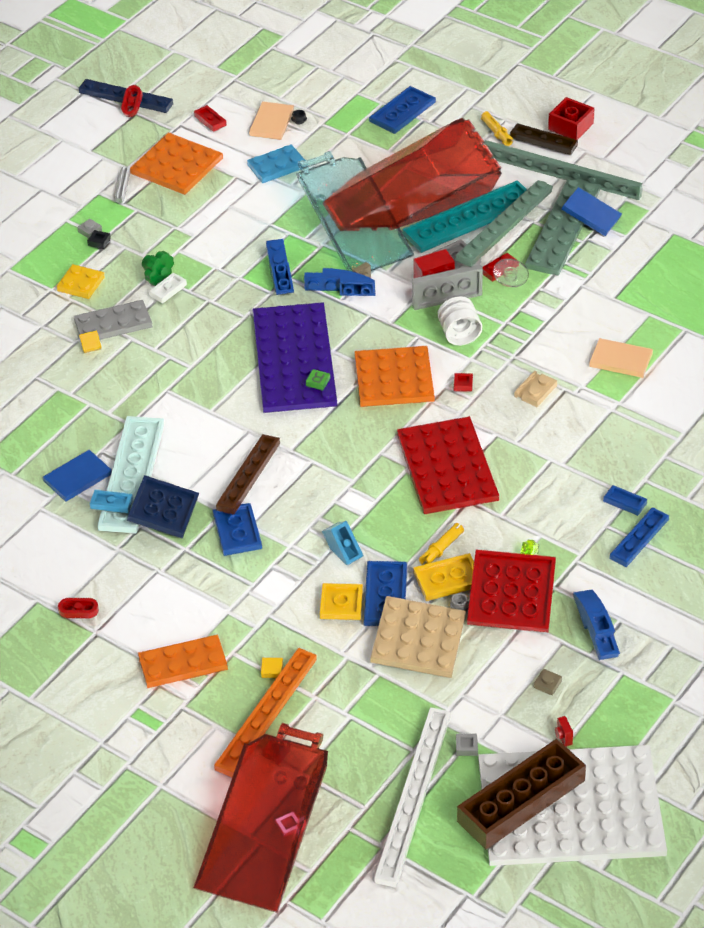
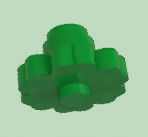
[142,251,174,286]

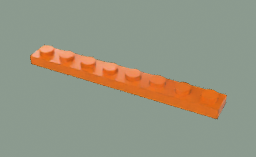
[214,648,317,778]

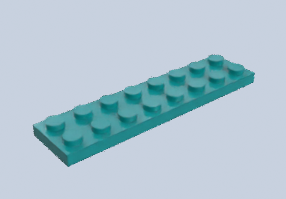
[402,180,527,253]

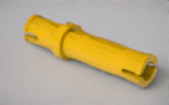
[481,111,513,146]
[419,523,464,565]

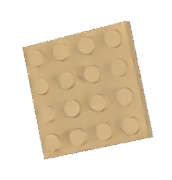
[370,596,466,678]

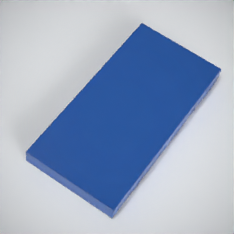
[369,86,436,134]
[364,561,407,626]

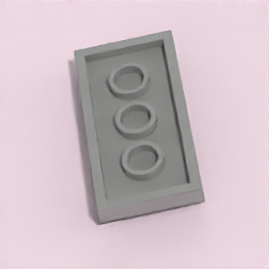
[412,264,483,310]
[74,300,153,340]

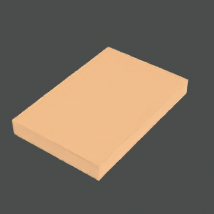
[249,101,294,140]
[589,338,653,378]

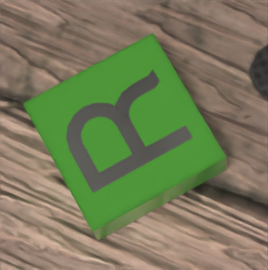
[306,369,330,390]

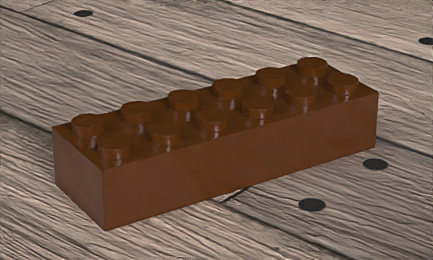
[457,738,586,850]

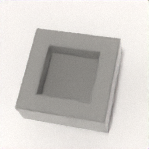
[77,219,102,239]
[456,733,478,756]

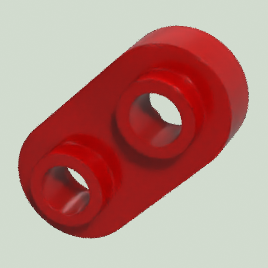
[121,85,143,117]
[58,598,99,619]

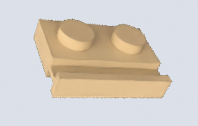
[514,370,557,407]

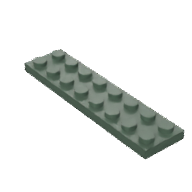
[525,179,600,276]

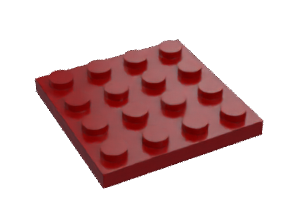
[467,549,556,633]

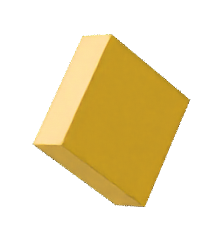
[79,331,102,353]
[261,657,283,678]

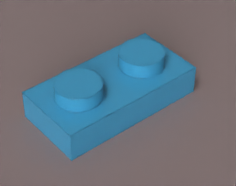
[90,490,133,513]

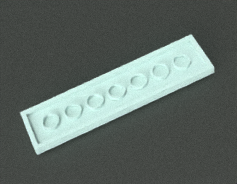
[98,416,164,533]

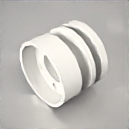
[438,296,482,346]

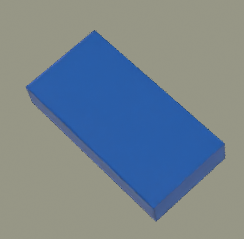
[603,485,647,516]

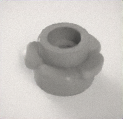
[450,593,469,611]

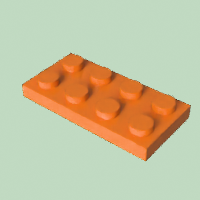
[138,634,228,688]

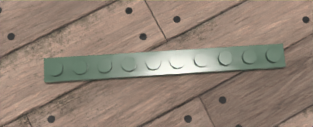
[482,140,642,200]
[455,180,553,267]

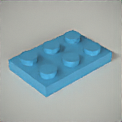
[247,144,307,183]

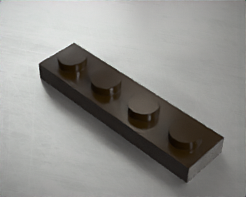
[510,123,578,155]

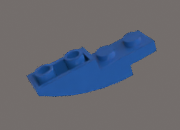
[266,239,294,295]
[304,268,376,296]
[572,589,620,660]

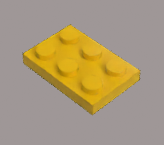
[413,553,474,601]

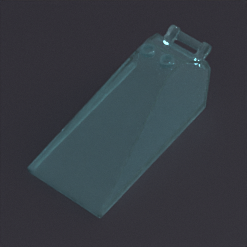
[296,151,414,272]

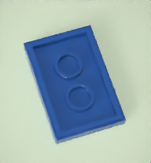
[562,187,622,236]
[43,450,112,502]
[213,503,262,556]

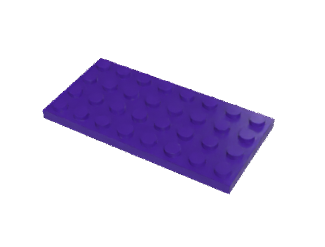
[253,302,338,413]

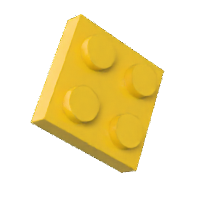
[57,264,105,299]
[320,583,363,620]

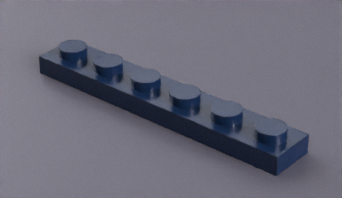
[79,79,173,113]

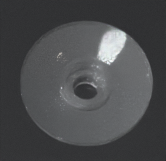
[493,259,529,287]

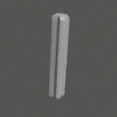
[115,166,130,203]

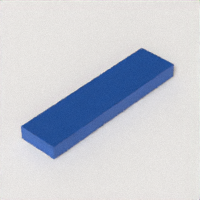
[610,507,669,567]

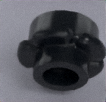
[291,110,307,125]

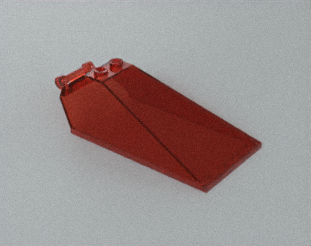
[193,723,328,913]

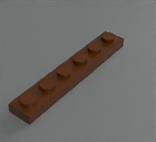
[216,434,280,514]

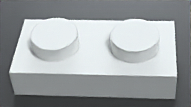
[149,273,187,304]

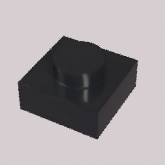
[87,230,111,249]

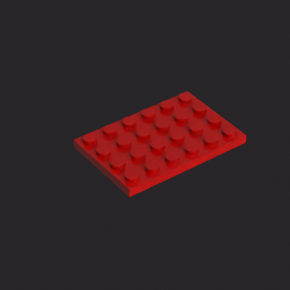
[397,416,499,514]

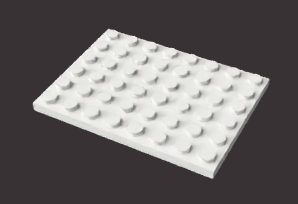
[478,745,667,866]

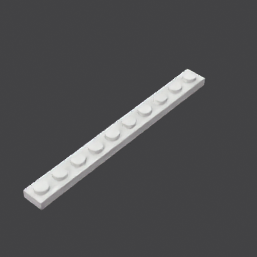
[374,707,451,887]

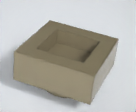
[352,262,371,278]
[534,669,562,696]

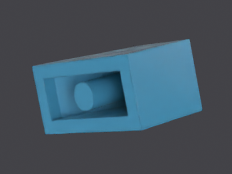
[322,521,364,565]

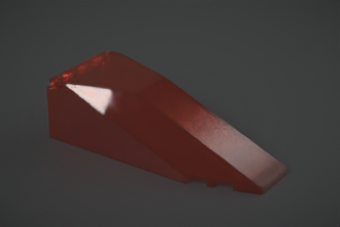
[323,118,502,231]

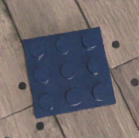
[127,475,199,539]

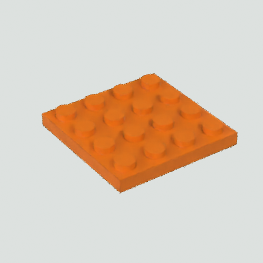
[130,132,223,195]
[355,346,435,407]

